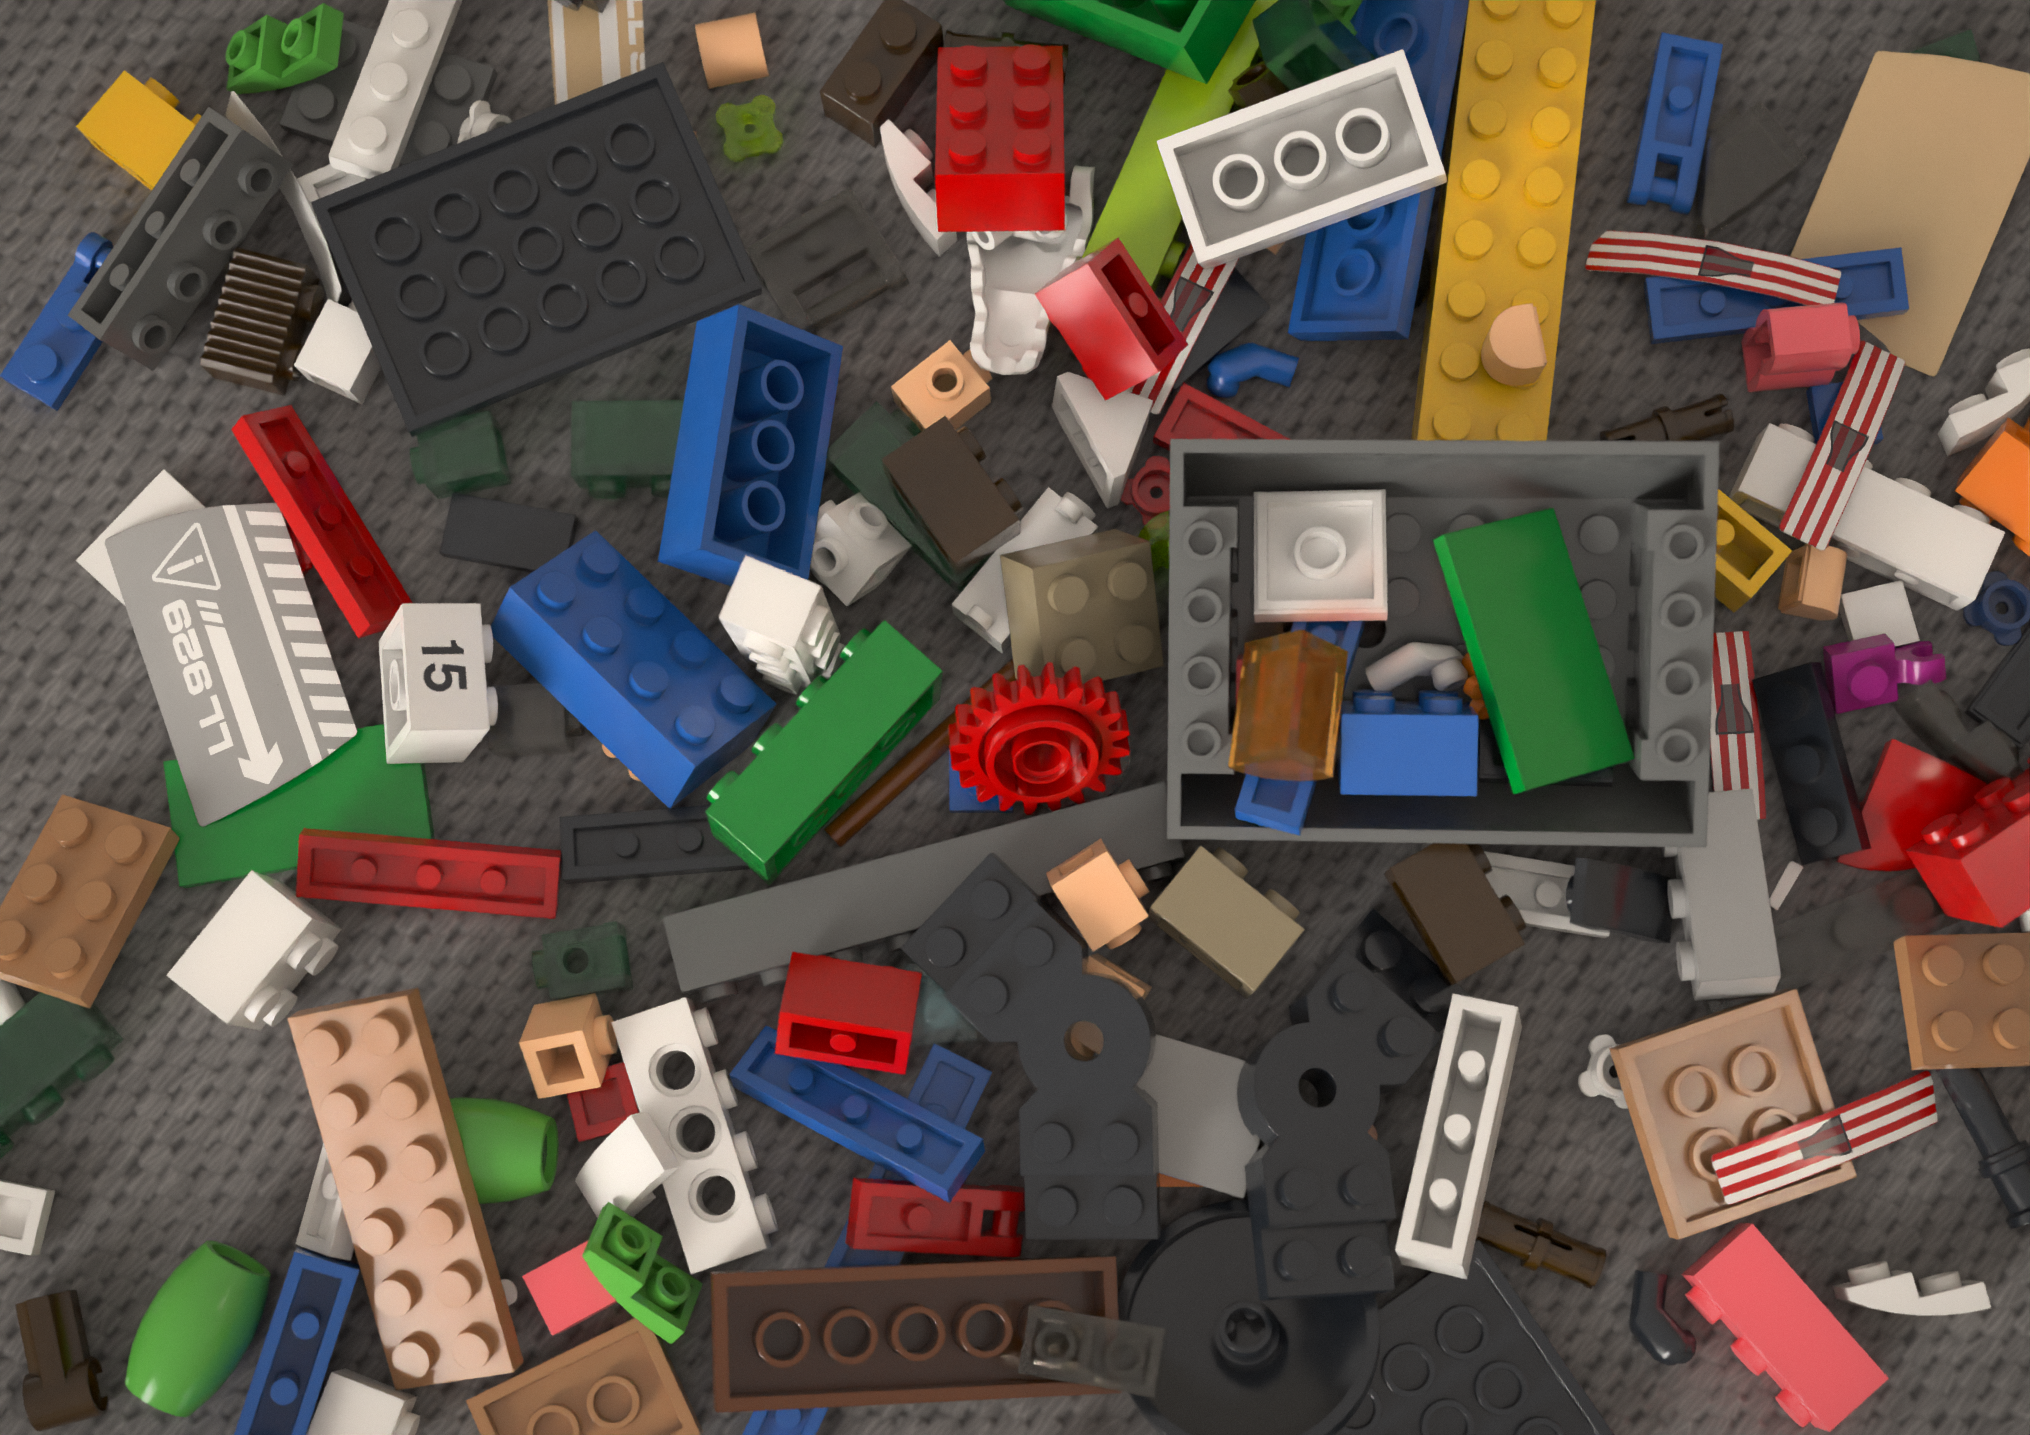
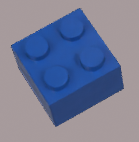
[1338,689,1478,796]

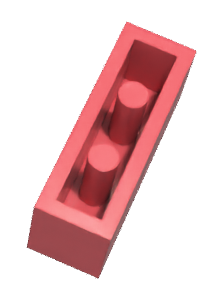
[1681,1223,1889,1432]

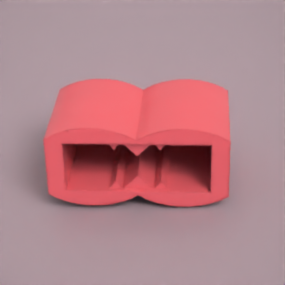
[1741,302,1860,392]

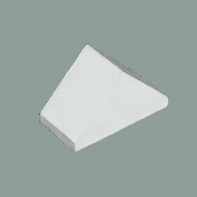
[1052,372,1153,509]

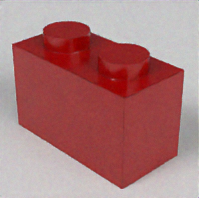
[1035,238,1188,401]
[775,952,922,1075]

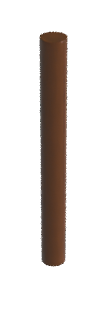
[824,659,1017,848]

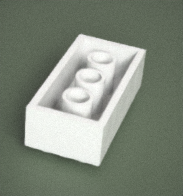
[1157,49,1447,270]

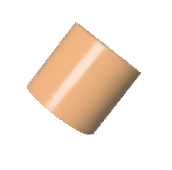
[695,12,769,89]
[1481,303,1547,386]
[1778,544,1847,621]

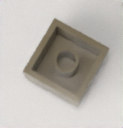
[1000,529,1164,684]
[1148,846,1305,999]

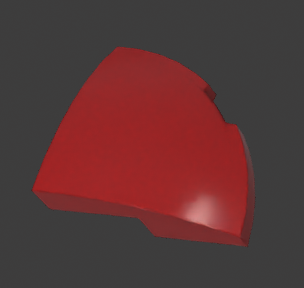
[1836,739,1988,872]

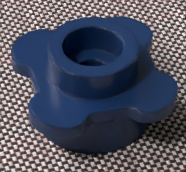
[1963,571,2030,646]

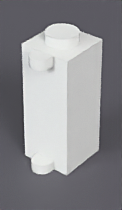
[952,487,1098,653]

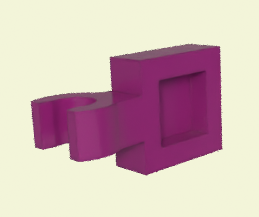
[1823,633,1946,714]

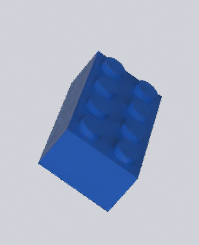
[658,304,843,587]
[491,530,777,809]

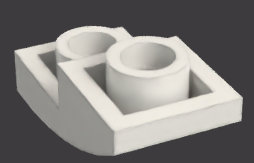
[880,119,957,257]
[1938,348,2030,457]
[575,1111,680,1218]
[1832,1261,1991,1315]

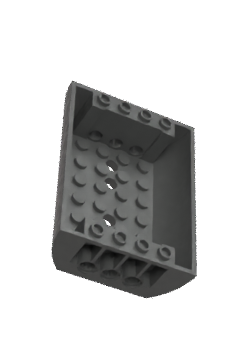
[1167,439,1720,847]

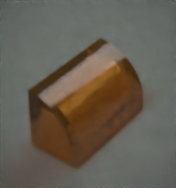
[1228,629,1348,781]

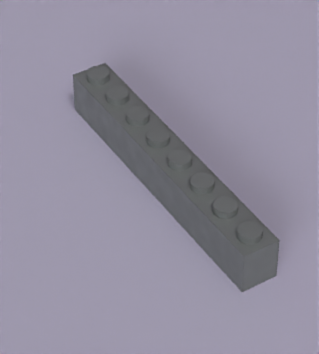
[662,782,1185,1004]

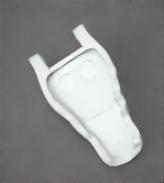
[967,165,1095,375]

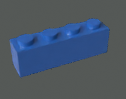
[234,1247,360,1435]

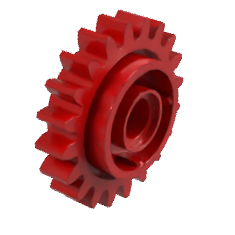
[948,662,1130,815]

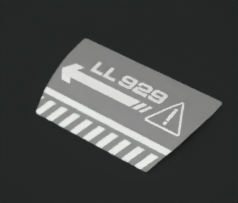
[105,503,357,827]

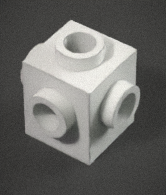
[810,492,912,606]

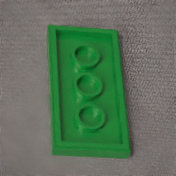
[1433,507,1635,794]
[163,724,435,888]

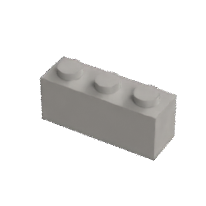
[1661,789,1781,1001]

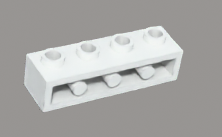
[719,555,845,695]

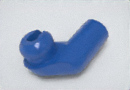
[1206,343,1299,399]

